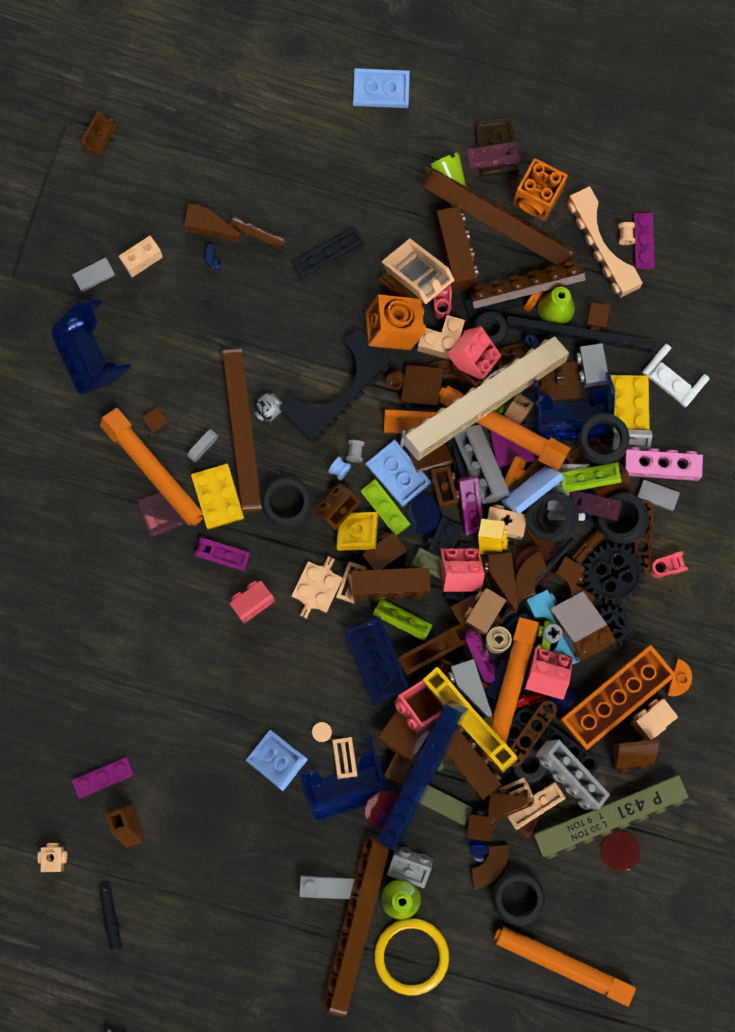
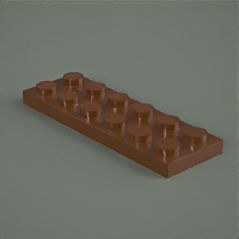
[469,261,586,309]

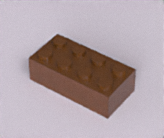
[435,206,479,293]
[348,568,431,602]
[432,721,502,800]

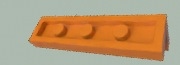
[384,410,437,434]

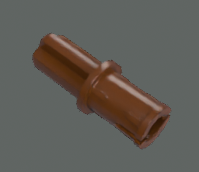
[379,273,414,298]
[572,530,605,564]

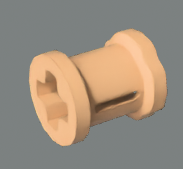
[618,222,635,245]

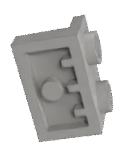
[387,846,433,888]

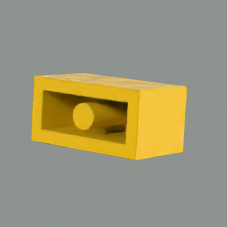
[478,519,508,555]

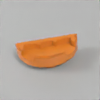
[524,291,545,312]
[504,456,525,489]
[667,658,692,697]

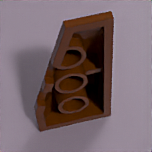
[452,342,530,393]

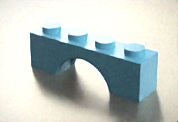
[525,590,579,665]

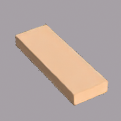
[508,782,566,830]

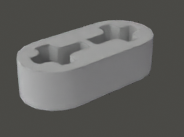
[187,429,218,462]

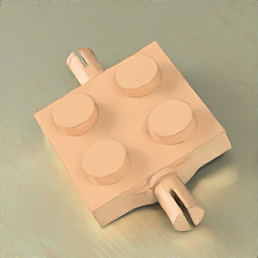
[292,556,343,619]

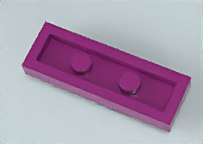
[633,213,655,269]
[457,475,483,535]
[72,757,135,799]

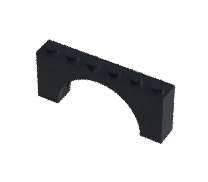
[279,328,391,443]

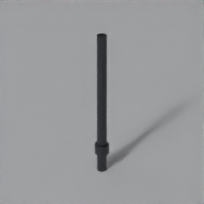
[498,537,577,627]

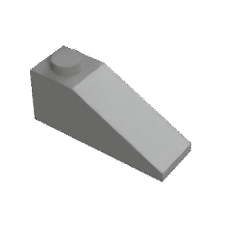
[448,659,492,719]
[300,876,355,899]

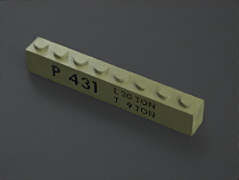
[532,775,689,859]

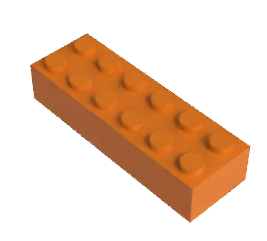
[559,645,676,750]

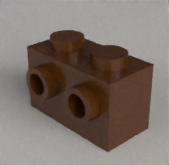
[430,465,460,511]
[314,483,361,530]

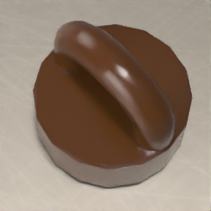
[385,370,405,390]

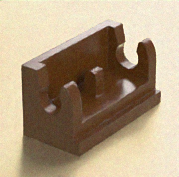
[80,111,117,158]
[384,751,418,785]

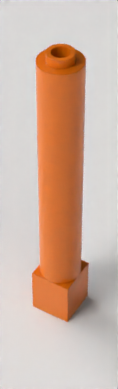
[439,385,571,471]
[100,408,203,526]
[483,617,539,762]
[493,926,636,1007]

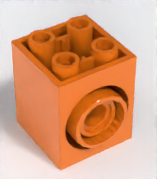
[513,158,568,222]
[366,295,426,350]

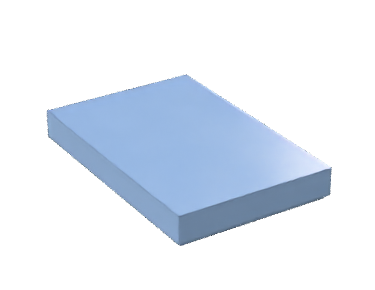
[353,69,410,108]
[365,439,432,508]
[501,466,563,514]
[246,730,308,791]

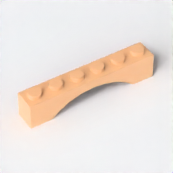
[567,186,643,298]

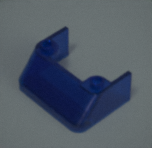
[52,300,131,394]
[533,372,615,441]
[298,737,388,820]

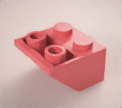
[447,326,501,380]
[440,548,485,592]
[525,647,573,700]

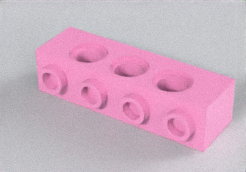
[623,447,703,481]

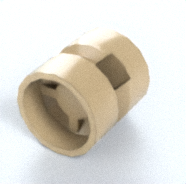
[484,626,512,654]

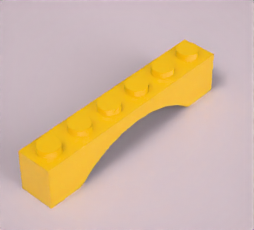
[423,667,518,773]

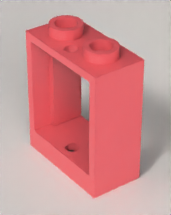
[394,680,450,734]

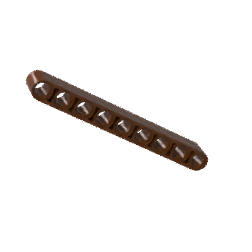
[422,168,576,266]
[223,347,262,514]
[322,837,389,1017]

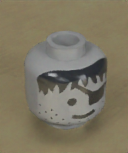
[254,393,283,421]

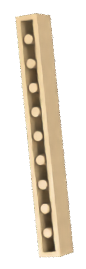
[404,336,569,461]

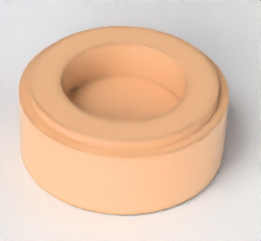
[312,722,332,742]

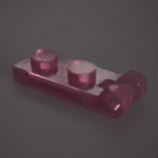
[467,142,521,170]
[570,491,622,521]

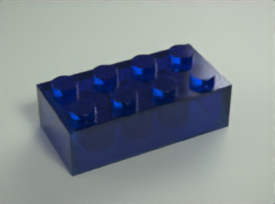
[344,617,409,705]

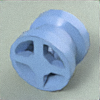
[328,457,351,481]

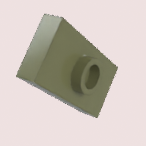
[411,548,441,580]

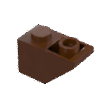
[106,804,145,848]

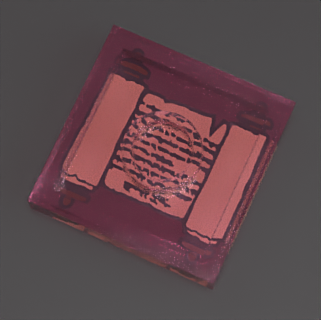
[137,492,186,537]

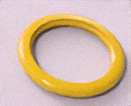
[374,918,449,996]

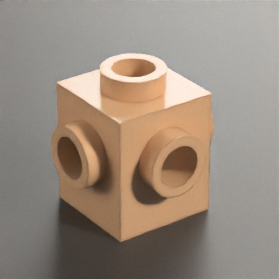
[38,843,67,872]

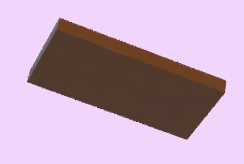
[377,678,443,762]

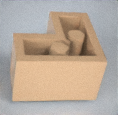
[417,315,465,360]
[630,698,678,741]

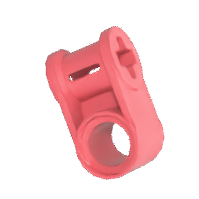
[432,284,452,320]
[649,551,688,578]

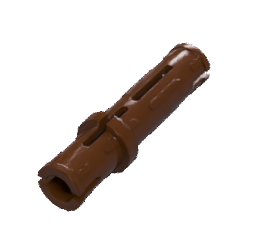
[230,216,286,249]

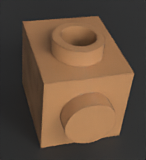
[504,393,535,424]

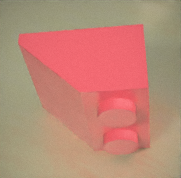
[229,581,275,624]

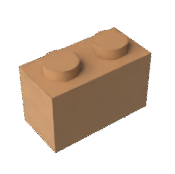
[464,588,506,635]

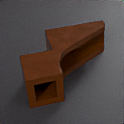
[552,556,595,606]
[397,623,467,675]
[467,790,534,841]

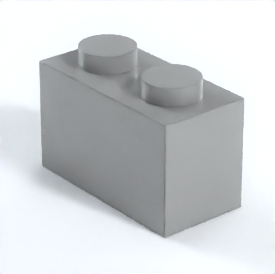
[576,343,609,388]

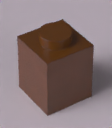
[585,302,610,332]

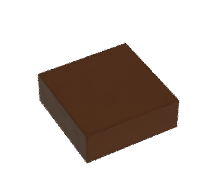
[142,407,169,434]

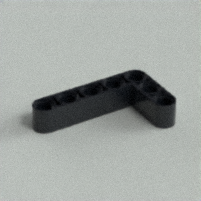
[506,708,598,773]

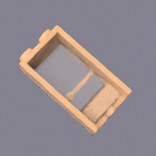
[381,239,454,304]

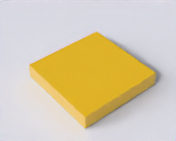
[337,512,378,551]

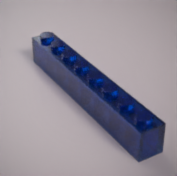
[377,700,468,851]

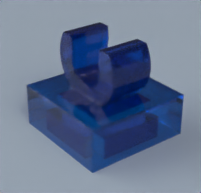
[468,839,489,862]

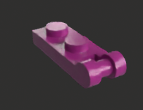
[193,537,251,572]
[465,628,496,683]

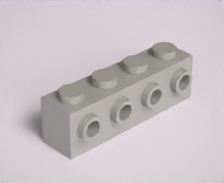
[454,425,510,504]
[536,740,610,810]

